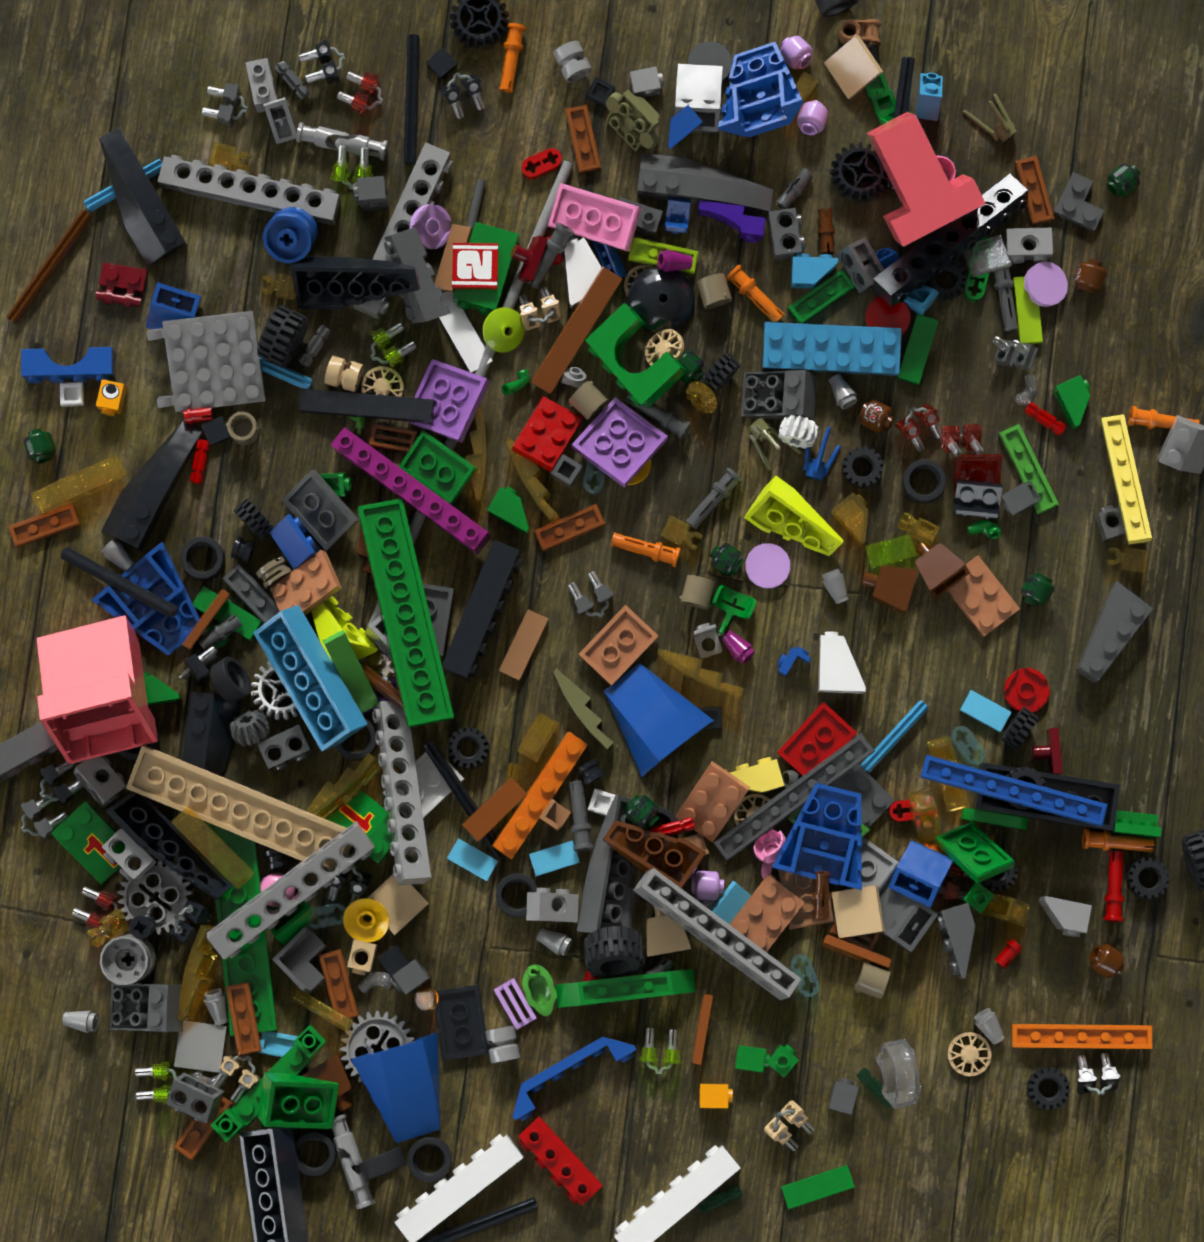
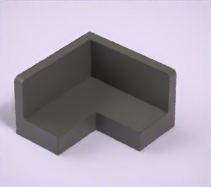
[272,926,327,995]

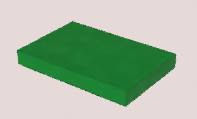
[399,430,478,506]
[934,821,1015,883]

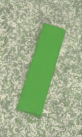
[998,424,1059,515]
[322,630,379,713]

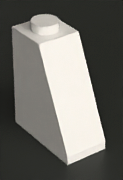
[565,238,601,310]
[818,632,866,694]

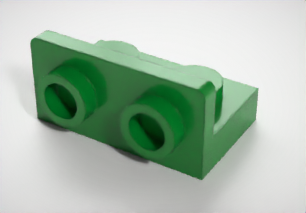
[1110,810,1162,838]

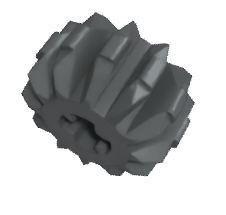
[230,710,270,747]

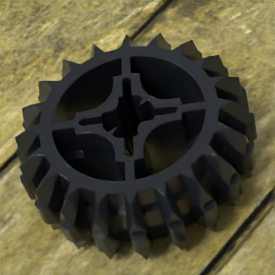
[449,0,510,50]
[830,142,889,203]

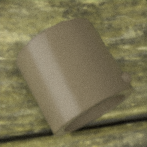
[697,273,732,309]
[569,381,608,421]
[226,412,260,445]
[679,575,715,609]
[854,961,890,999]

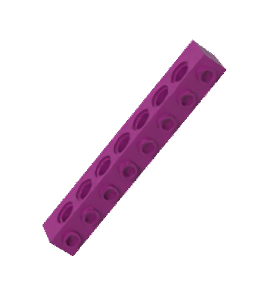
[331,427,491,555]

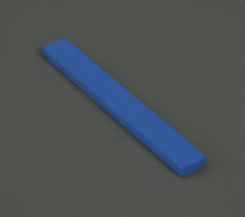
[920,755,1108,827]

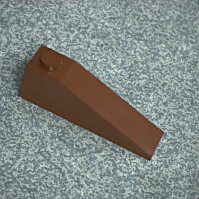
[603,820,706,890]

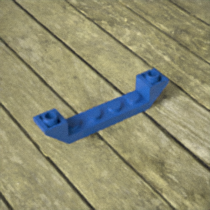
[513,1037,637,1121]

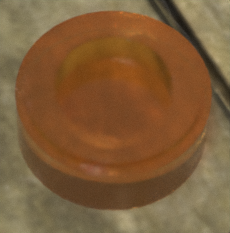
[415,987,438,1010]

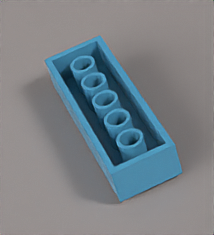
[762,322,901,376]
[253,605,367,751]

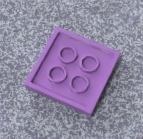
[406,359,491,443]
[572,397,668,488]

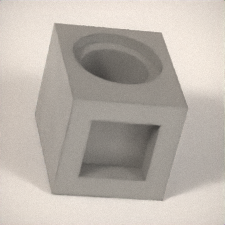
[630,66,664,98]

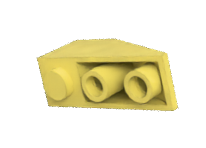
[726,757,785,793]

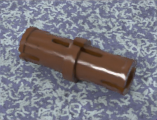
[817,208,835,255]
[813,871,831,920]

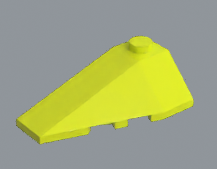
[744,476,843,556]
[311,596,378,663]

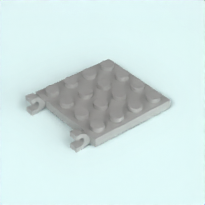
[147,311,266,412]

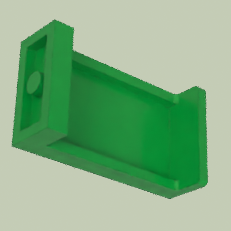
[453,222,519,316]

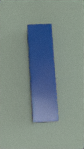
[592,240,627,279]

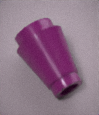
[657,249,693,272]
[722,630,755,664]

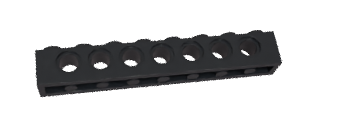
[873,174,1028,308]

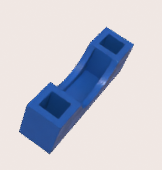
[21,347,116,384]

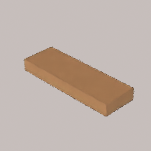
[435,224,473,293]
[499,609,549,681]

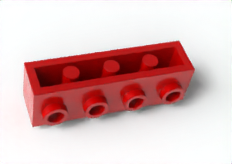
[518,1116,603,1205]

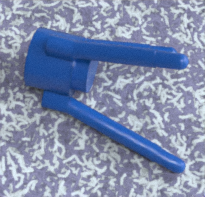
[803,427,841,481]

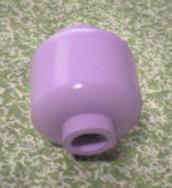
[780,36,813,69]
[797,100,828,135]
[691,871,724,901]

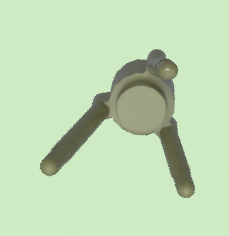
[963,94,1017,142]
[748,418,802,471]

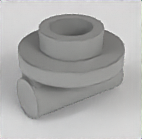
[561,367,586,388]

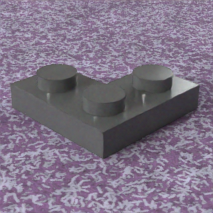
[1053,172,1104,232]

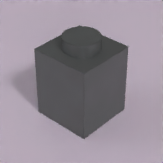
[551,454,583,489]
[1001,481,1042,515]
[827,1077,859,1115]

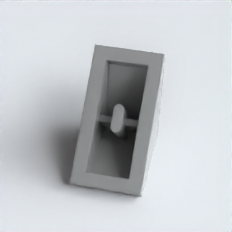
[263,97,297,144]

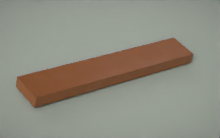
[530,266,622,394]

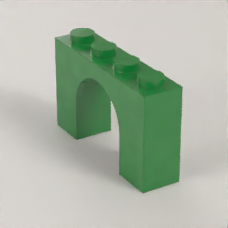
[585,303,687,409]

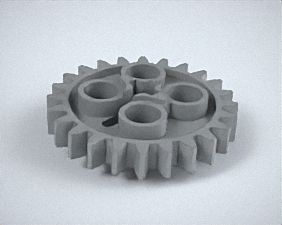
[118,860,194,935]
[340,1011,415,1082]

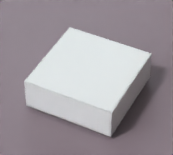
[60,382,84,407]
[588,788,615,816]

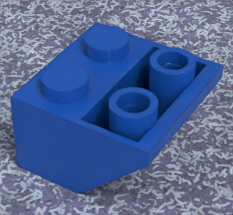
[146,282,202,329]
[269,514,319,570]
[888,840,953,907]

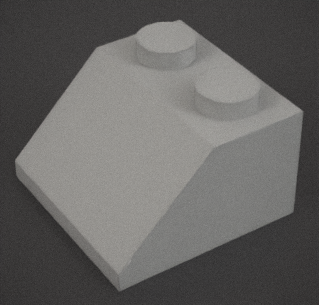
[1158,415,1204,474]
[1038,896,1092,937]

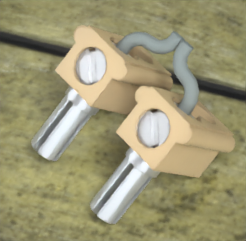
[519,287,563,331]
[212,1055,261,1103]
[764,1100,814,1151]

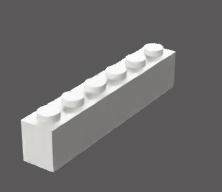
[394,1134,524,1242]
[614,1145,740,1242]

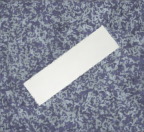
[439,292,492,373]

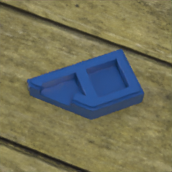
[668,104,703,149]

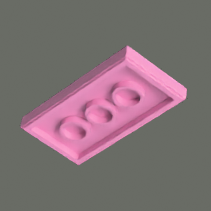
[548,183,642,251]

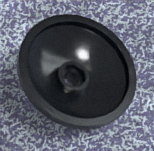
[627,266,695,334]

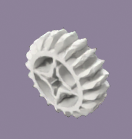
[251,661,298,720]

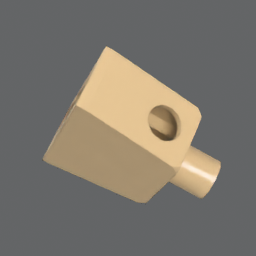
[646,906,691,957]

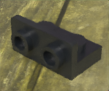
[953,479,1003,519]

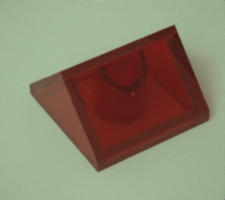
[953,454,1003,494]

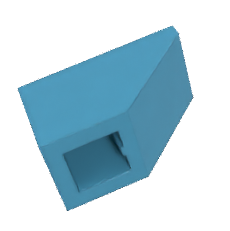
[916,73,943,121]
[791,254,838,289]

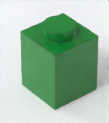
[734,1045,770,1072]

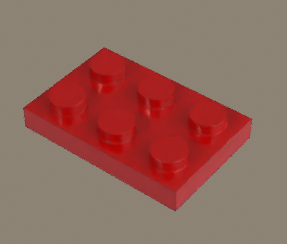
[511,396,583,472]
[777,702,857,776]

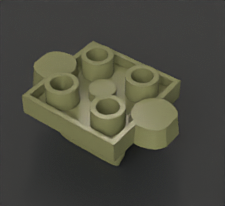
[606,90,660,152]

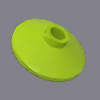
[483,307,525,353]

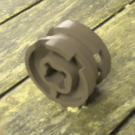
[256,557,292,589]

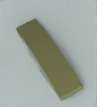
[553,668,613,751]

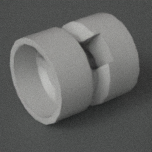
[553,40,592,83]
[485,1025,520,1063]

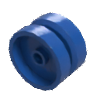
[263,207,318,263]

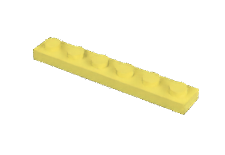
[1101,415,1152,545]

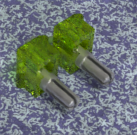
[330,145,374,190]
[371,323,416,369]
[639,1028,681,1074]
[135,1061,177,1104]

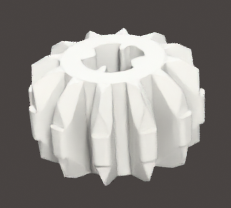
[779,415,818,449]

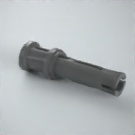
[526,222,574,289]
[991,262,1019,332]
[625,393,692,440]
[685,468,743,530]
[569,781,594,852]

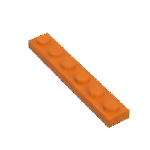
[492,732,588,859]
[1011,1024,1152,1049]

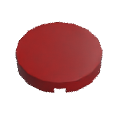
[865,297,910,336]
[1003,668,1050,712]

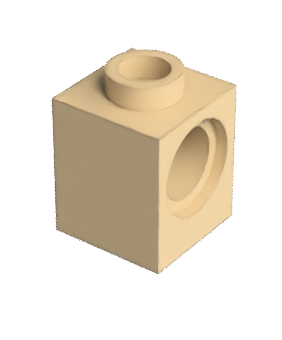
[347,940,378,976]

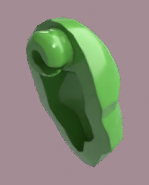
[522,964,557,1016]

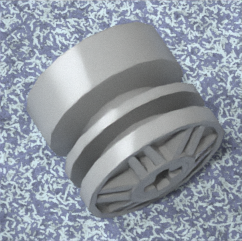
[100,934,156,985]

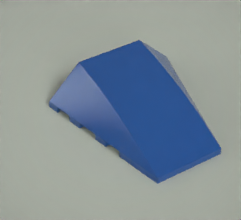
[718,41,804,137]
[91,542,200,655]
[604,663,714,777]
[772,783,862,890]
[350,1033,440,1143]

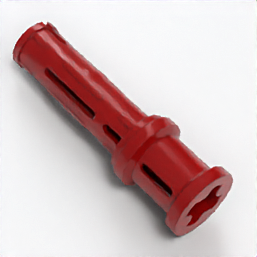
[1103,851,1125,922]

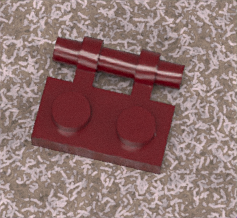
[96,262,148,308]

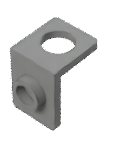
[693,623,722,659]

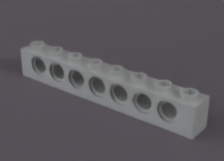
[353,142,453,319]
[158,155,341,226]
[372,701,431,885]
[207,821,374,959]
[633,868,801,1000]

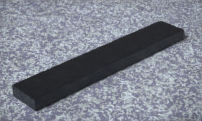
[298,389,435,423]

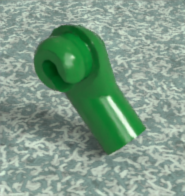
[501,369,531,395]
[966,519,1001,539]

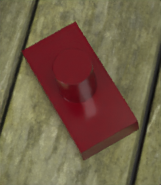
[511,236,548,283]
[1032,727,1063,775]

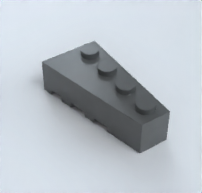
[384,227,451,324]
[1076,581,1153,683]
[0,722,60,783]

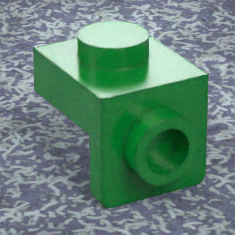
[319,472,352,497]
[963,882,994,914]
[767,1044,799,1077]

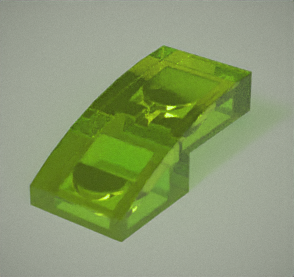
[865,534,917,568]

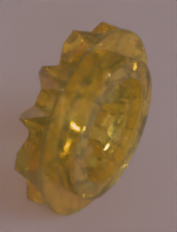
[686,381,718,414]

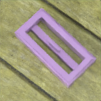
[494,978,537,1030]

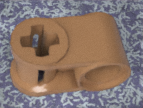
[838,19,881,46]

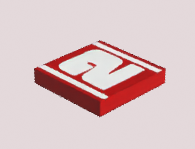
[452,243,498,290]

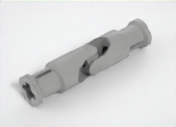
[296,122,388,161]
[332,1114,376,1210]

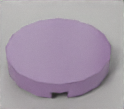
[410,204,451,249]
[1024,261,1068,307]
[745,543,790,589]

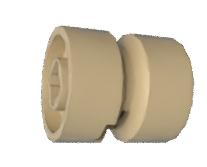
[324,356,364,392]

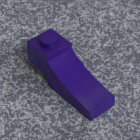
[698,200,765,243]

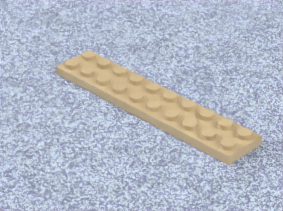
[126,745,352,876]

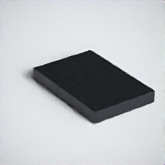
[433,985,489,1061]

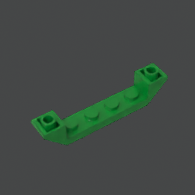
[555,969,696,1008]
[210,1025,327,1142]

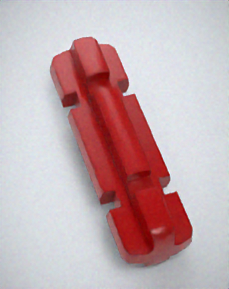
[1025,402,1067,436]
[190,440,210,484]
[650,817,695,836]

